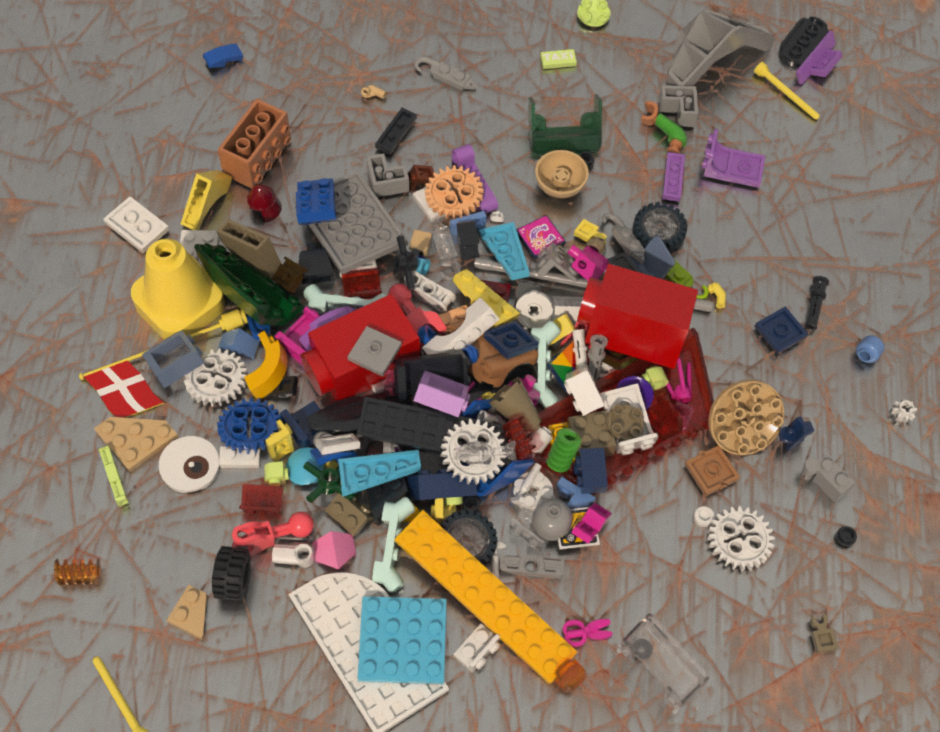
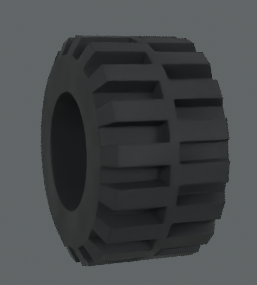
[212,546,251,601]

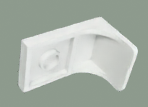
[600,383,658,455]

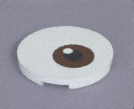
[159,436,220,493]

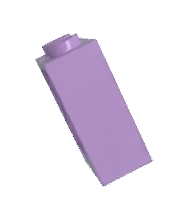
[413,370,471,417]

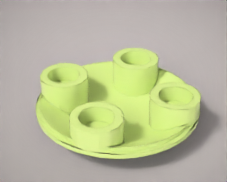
[577,0,610,27]

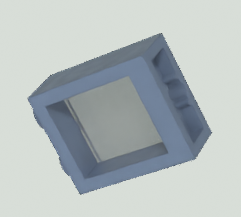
[142,330,204,388]

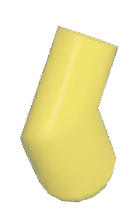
[708,282,726,309]

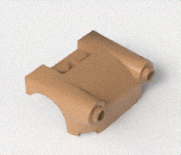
[445,318,538,388]

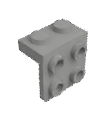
[536,242,580,282]

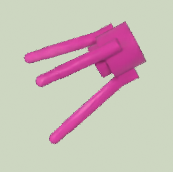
[666,358,693,404]

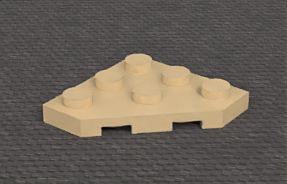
[94,417,178,473]

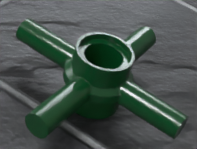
[303,461,355,503]

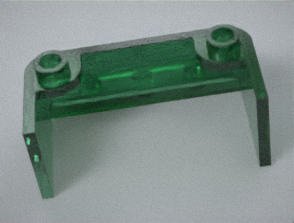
[528,94,602,155]

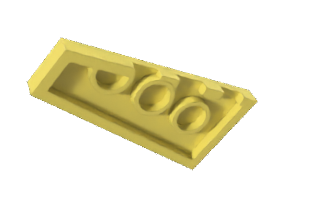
[452,269,520,329]

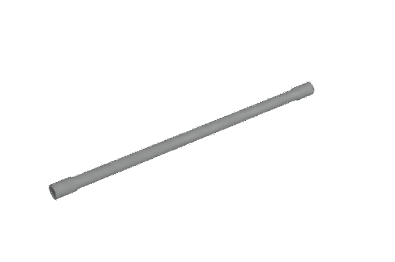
[474,257,713,312]

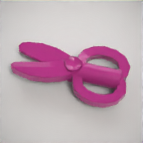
[562,619,613,648]

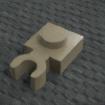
[810,615,839,654]

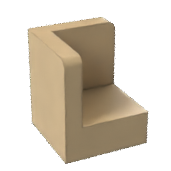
[409,229,432,258]

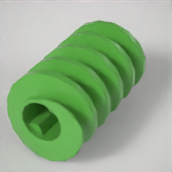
[546,428,581,472]

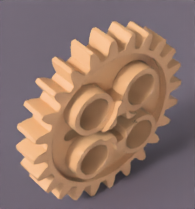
[425,165,484,219]

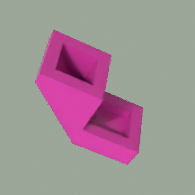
[571,502,612,544]

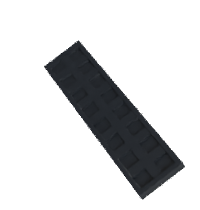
[356,397,521,467]

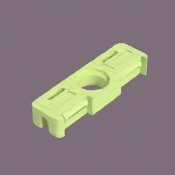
[99,445,129,507]

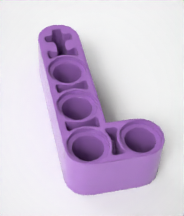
[451,144,499,214]

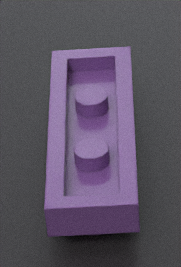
[662,152,685,202]

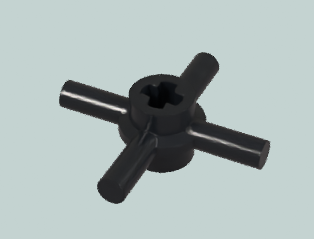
[393,236,419,290]

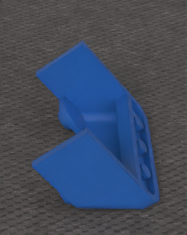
[460,399,534,496]

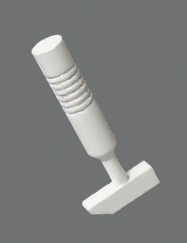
[510,463,542,504]
[487,541,506,579]

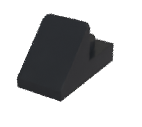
[456,221,479,260]

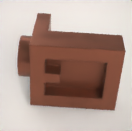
[408,164,434,189]

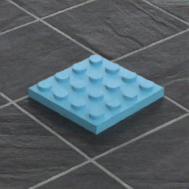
[358,596,446,684]

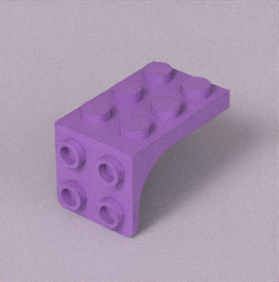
[702,129,765,188]

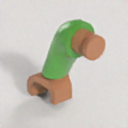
[641,101,687,154]

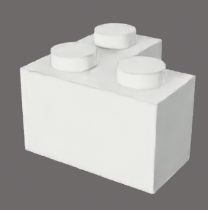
[564,364,605,416]

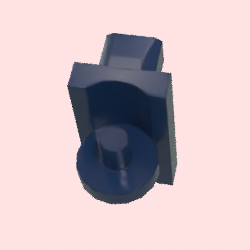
[778,416,814,451]

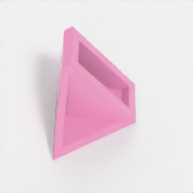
[312,531,356,569]

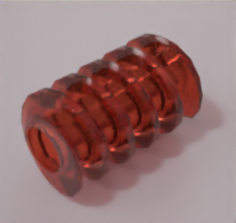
[502,416,539,461]

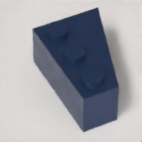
[406,469,477,500]

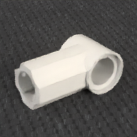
[272,544,315,568]

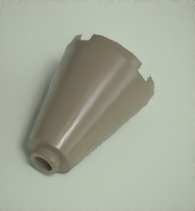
[488,377,541,433]

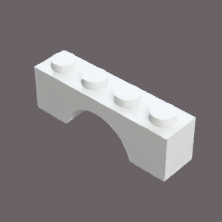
[422,298,500,355]

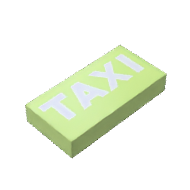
[540,49,577,69]

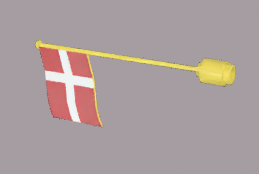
[79,309,248,418]

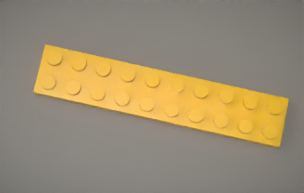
[394,510,577,684]

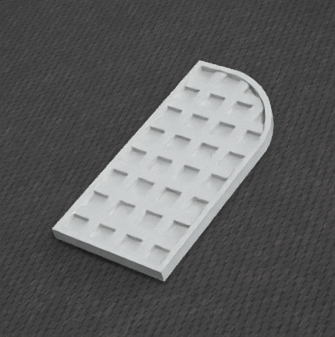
[288,573,449,732]

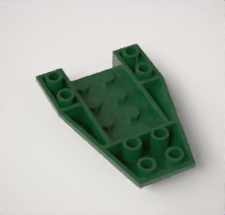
[194,243,305,325]

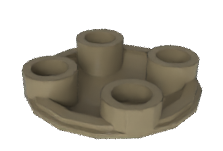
[607,404,644,441]

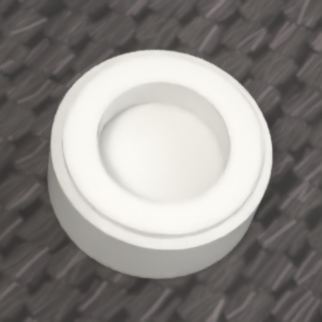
[693,506,715,527]

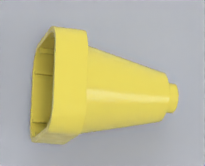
[131,239,225,340]

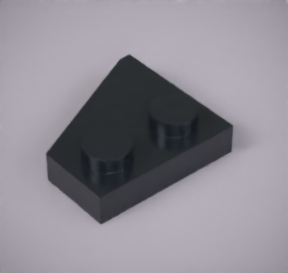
[367,476,410,523]

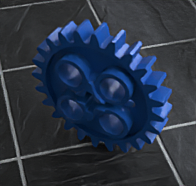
[217,397,281,454]

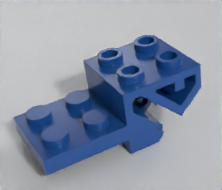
[296,178,337,225]

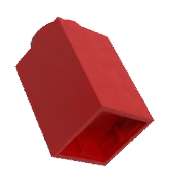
[577,264,698,369]
[300,294,420,401]

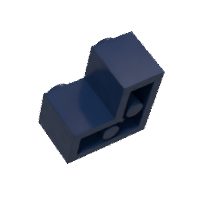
[573,448,608,494]

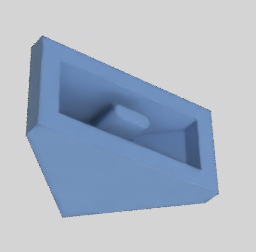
[217,328,260,359]

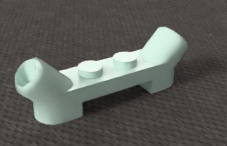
[304,284,387,316]
[531,321,561,410]
[372,497,415,593]

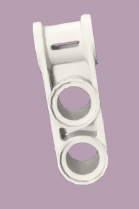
[405,271,456,313]

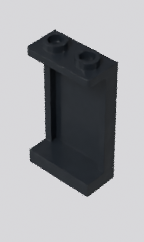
[393,350,471,403]

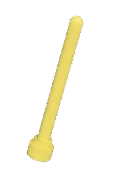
[754,62,820,120]
[93,656,149,732]

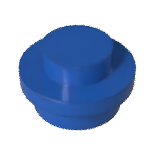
[462,344,479,364]

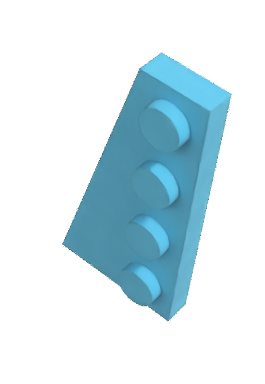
[478,222,530,280]
[338,450,421,497]

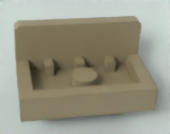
[325,493,373,537]

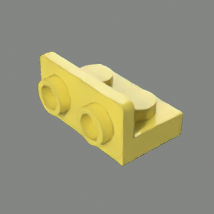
[265,419,295,462]

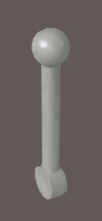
[274,535,315,543]

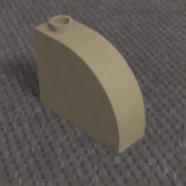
[216,219,281,279]

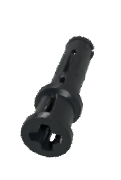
[805,276,829,330]

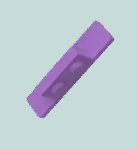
[796,31,842,85]

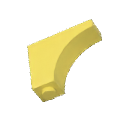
[180,170,232,230]

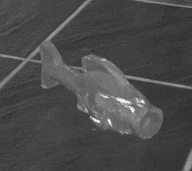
[454,440,516,467]

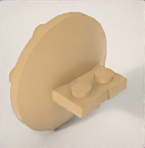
[708,379,784,455]

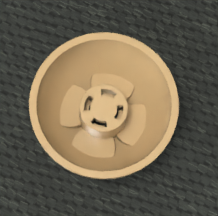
[535,150,589,199]

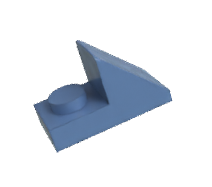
[449,211,486,236]
[556,477,596,509]

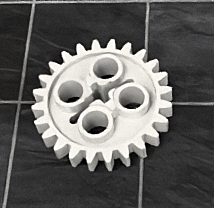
[184,348,248,407]
[440,419,506,485]
[707,506,775,571]

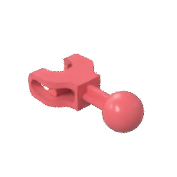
[388,283,446,353]
[232,511,314,556]

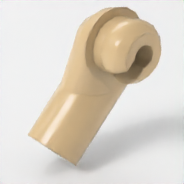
[361,85,387,99]

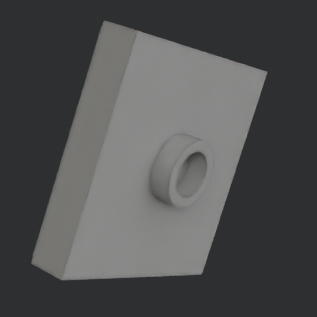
[347,326,402,376]

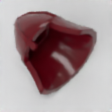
[247,184,282,223]

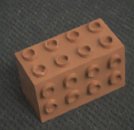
[218,99,291,188]

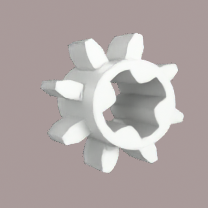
[891,398,917,424]

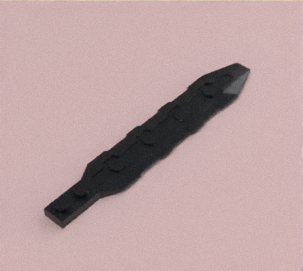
[308,364,538,432]

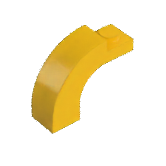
[244,331,288,399]

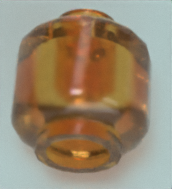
[555,659,586,691]

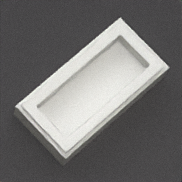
[316,433,360,455]

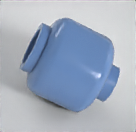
[856,335,885,363]

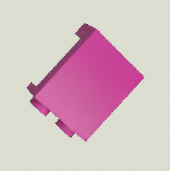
[275,306,320,366]

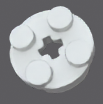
[516,290,553,328]
[513,471,553,512]

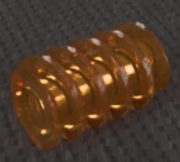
[54,558,101,586]

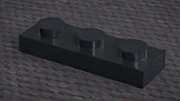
[375,108,417,155]

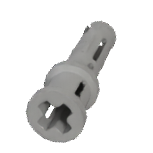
[588,335,608,386]

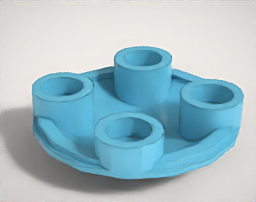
[286,447,324,485]

